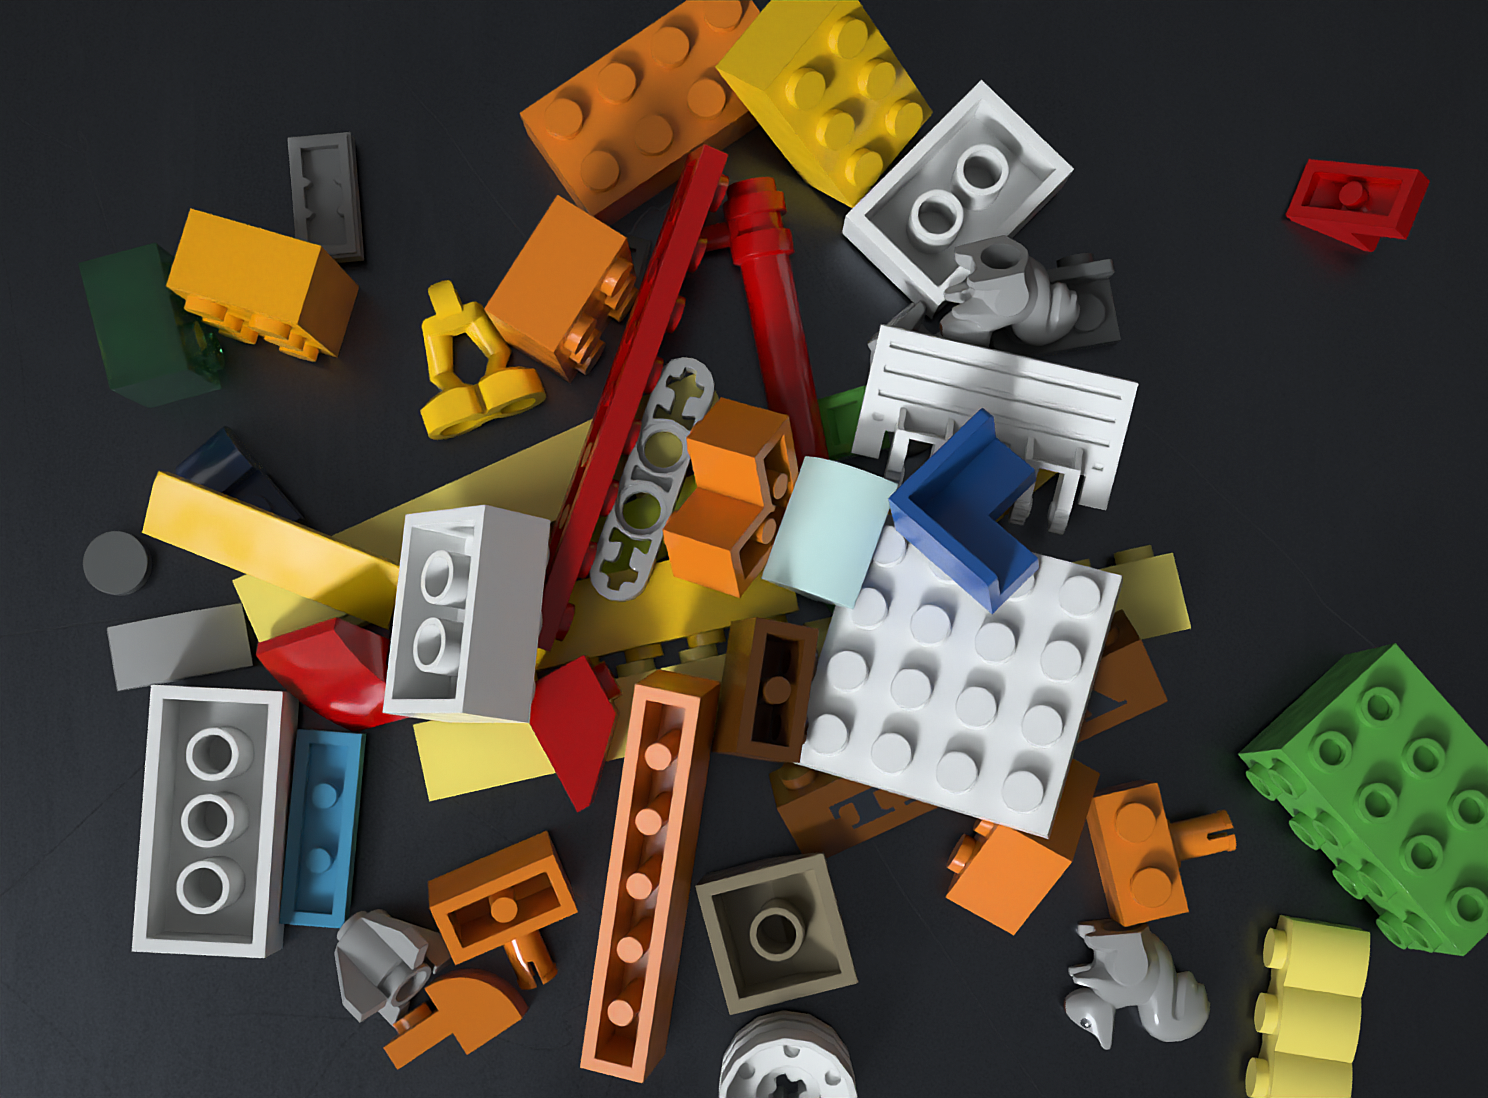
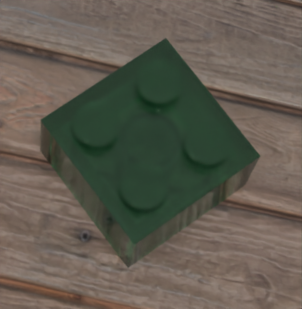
[78,242,225,408]

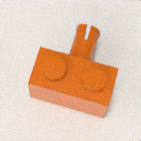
[1086,779,1236,927]
[428,831,578,990]

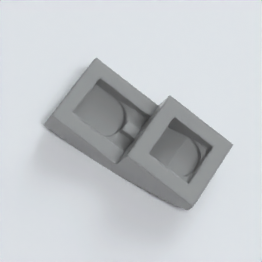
[107,603,253,691]

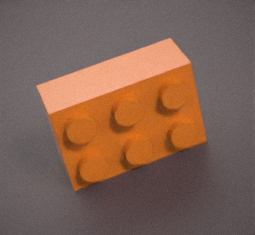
[484,195,639,384]

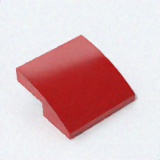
[256,617,409,732]

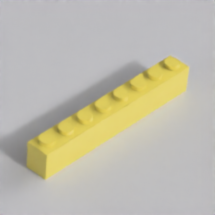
[232,374,719,642]

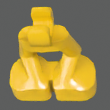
[420,280,546,440]

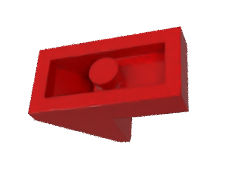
[1286,159,1430,252]

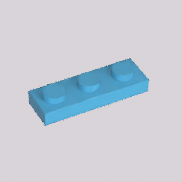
[279,729,366,928]

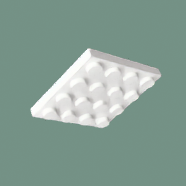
[795,515,1123,839]

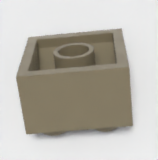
[695,851,859,1015]

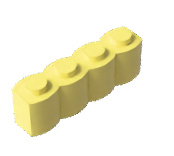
[1245,915,1370,1098]

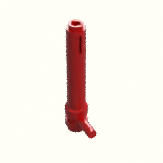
[700,177,829,472]

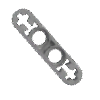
[589,357,715,602]

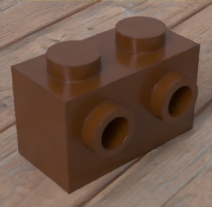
[711,617,819,763]

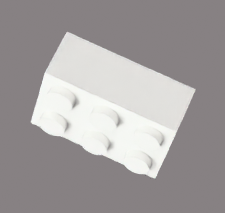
[842,80,1074,320]
[383,505,551,723]

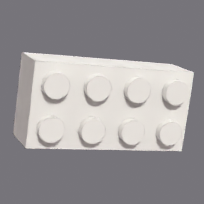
[132,685,299,958]

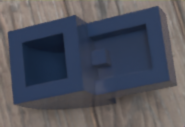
[175,426,305,524]

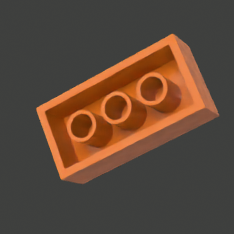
[520,0,761,226]

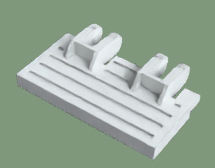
[851,324,1138,534]

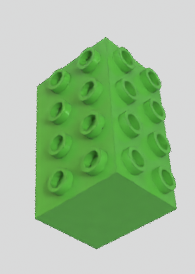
[1238,643,1488,956]

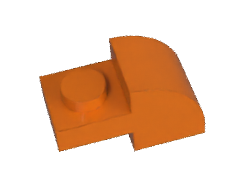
[383,969,529,1070]

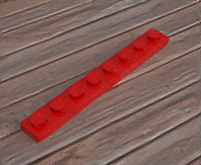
[537,144,729,652]

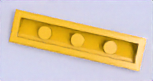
[142,471,400,629]

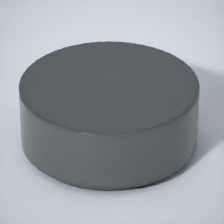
[83,531,152,596]

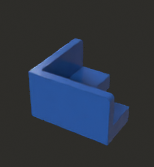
[888,408,1039,614]

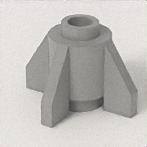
[334,909,454,1027]

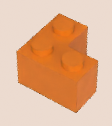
[662,397,799,598]
[945,758,1100,935]

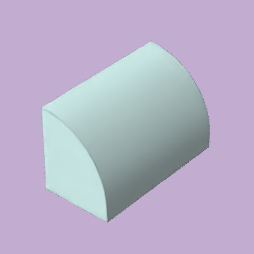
[761,456,898,609]

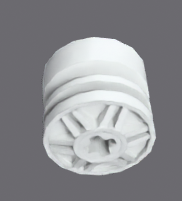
[719,1010,858,1098]

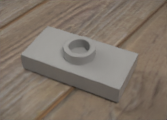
[288,132,364,263]

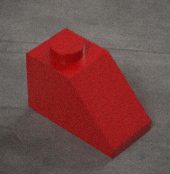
[529,655,623,812]

